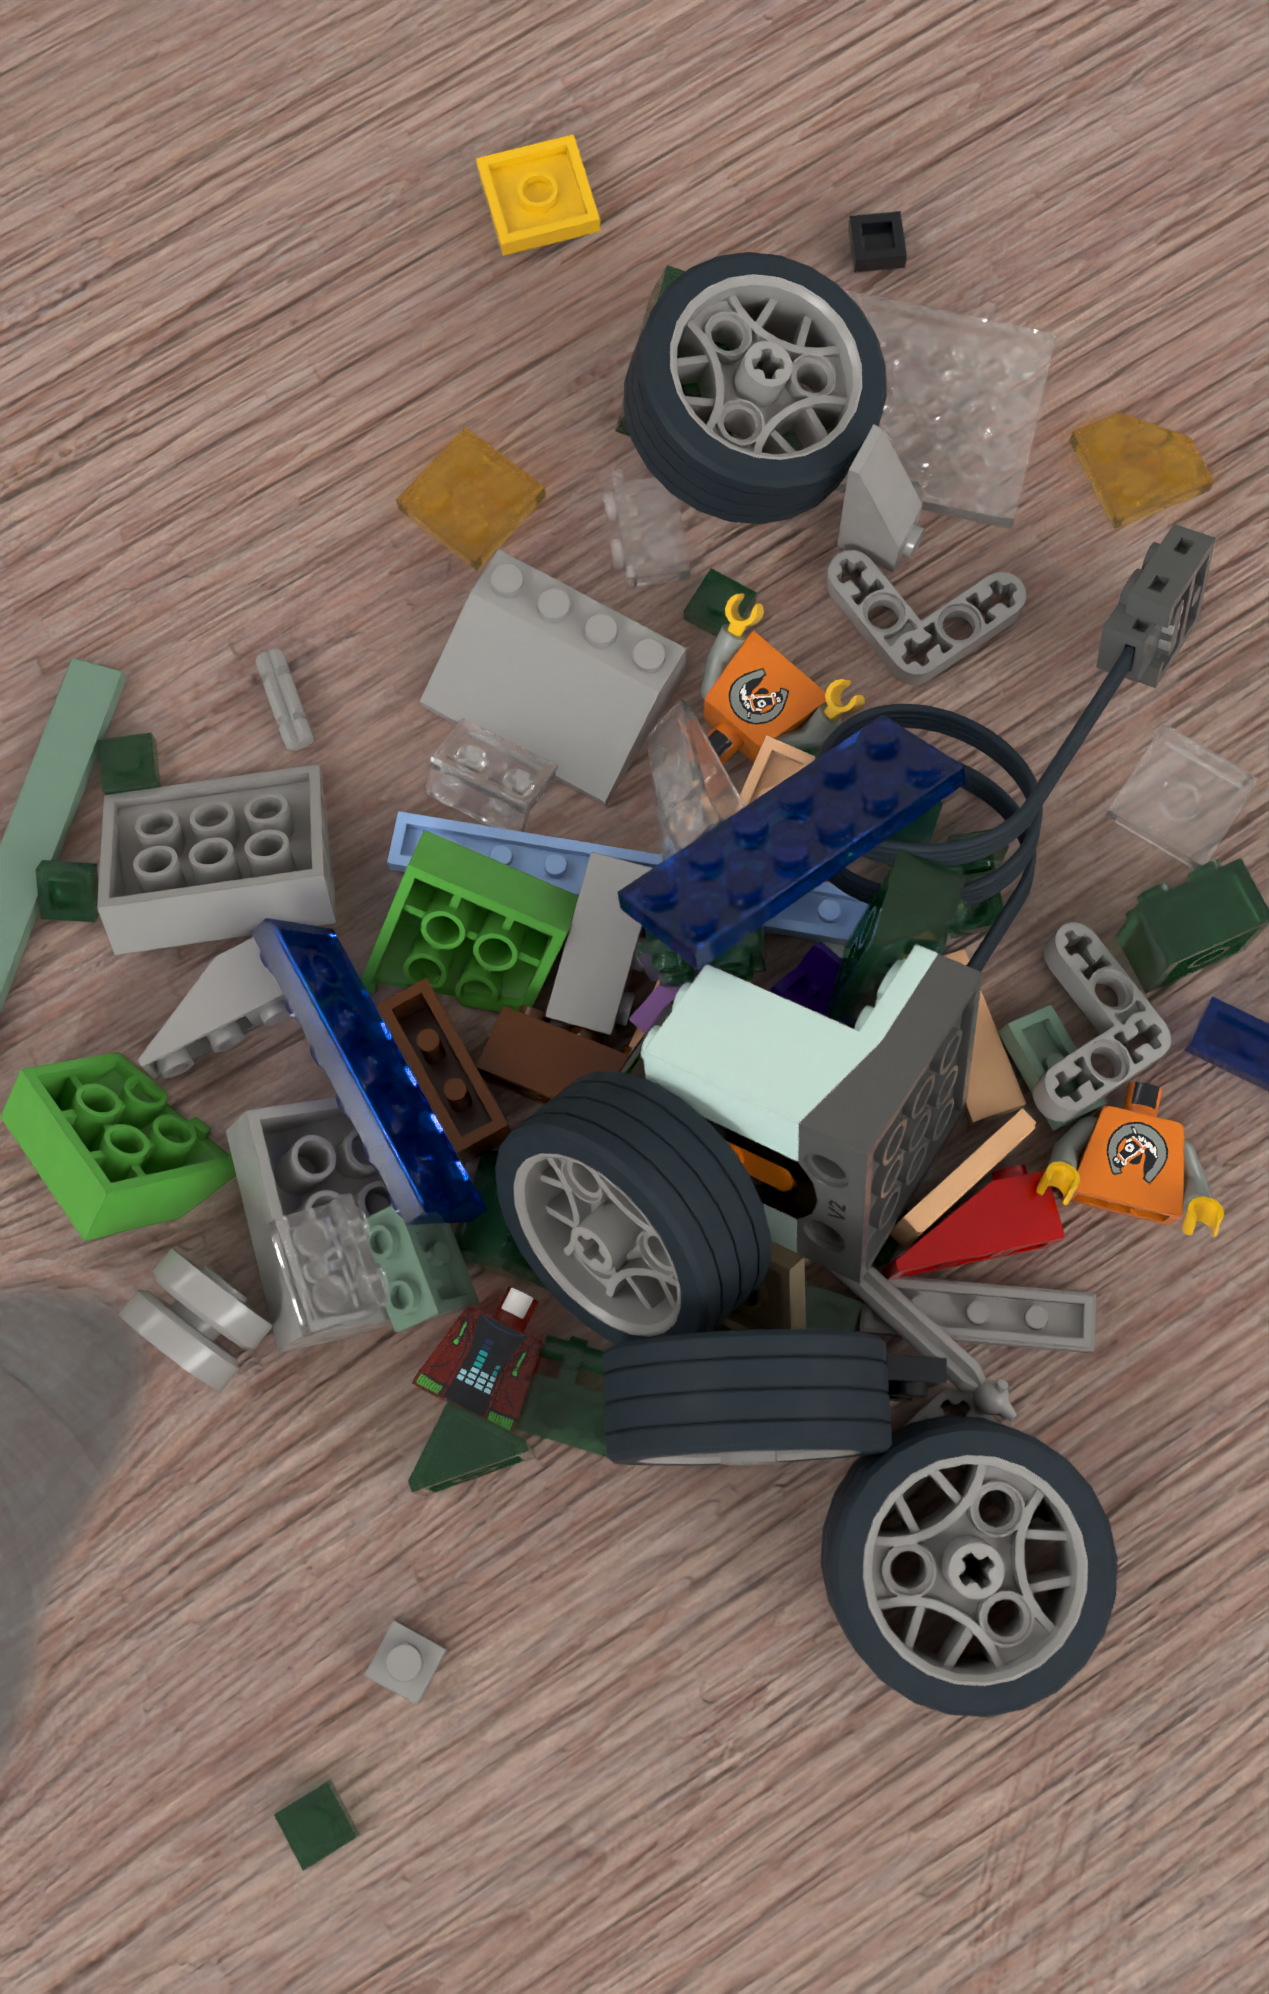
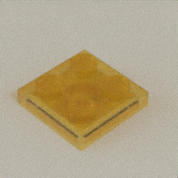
[396,427,546,571]

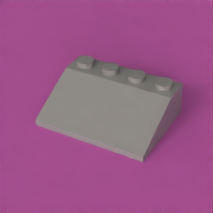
[419,549,686,806]
[97,764,336,955]
[226,1087,434,1353]

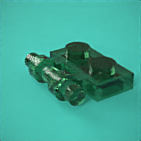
[517,1334,607,1458]

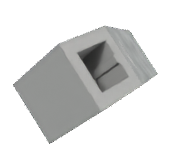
[138,931,304,1079]

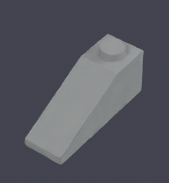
[837,424,925,572]

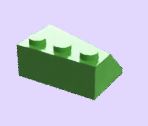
[356,830,579,1012]
[1,1052,236,1241]

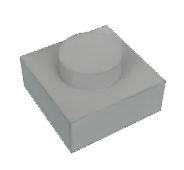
[364,1620,448,1705]

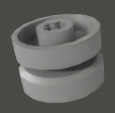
[118,1248,273,1393]

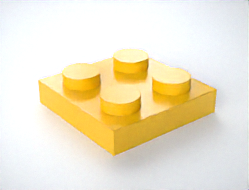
[476,134,601,256]

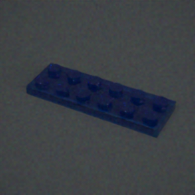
[617,715,965,970]
[250,918,487,1225]

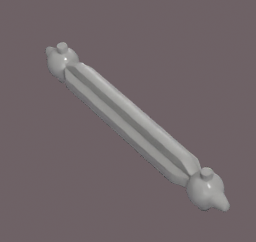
[827,1265,1017,1421]

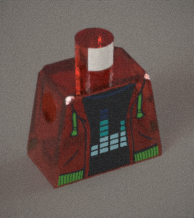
[412,1286,545,1438]

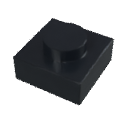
[848,211,907,273]

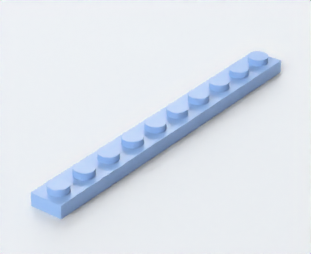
[387,811,943,956]

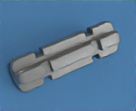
[255,648,314,752]

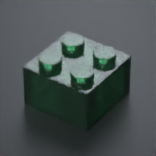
[1116,858,1269,994]

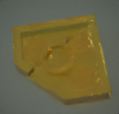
[1069,412,1214,529]

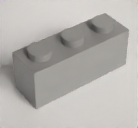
[545,851,667,1035]

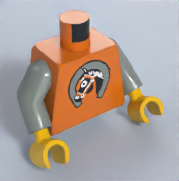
[697,593,865,768]
[1036,1082,1224,1237]

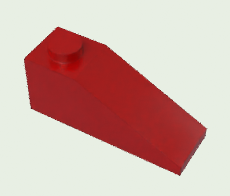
[882,1165,1065,1281]

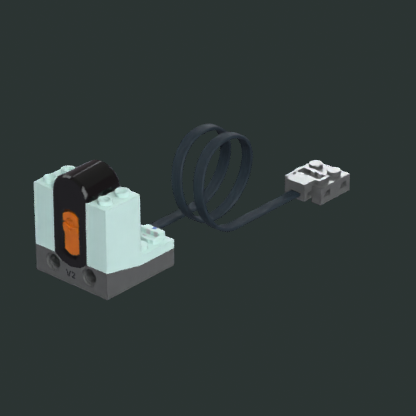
[618,524,1216,1284]

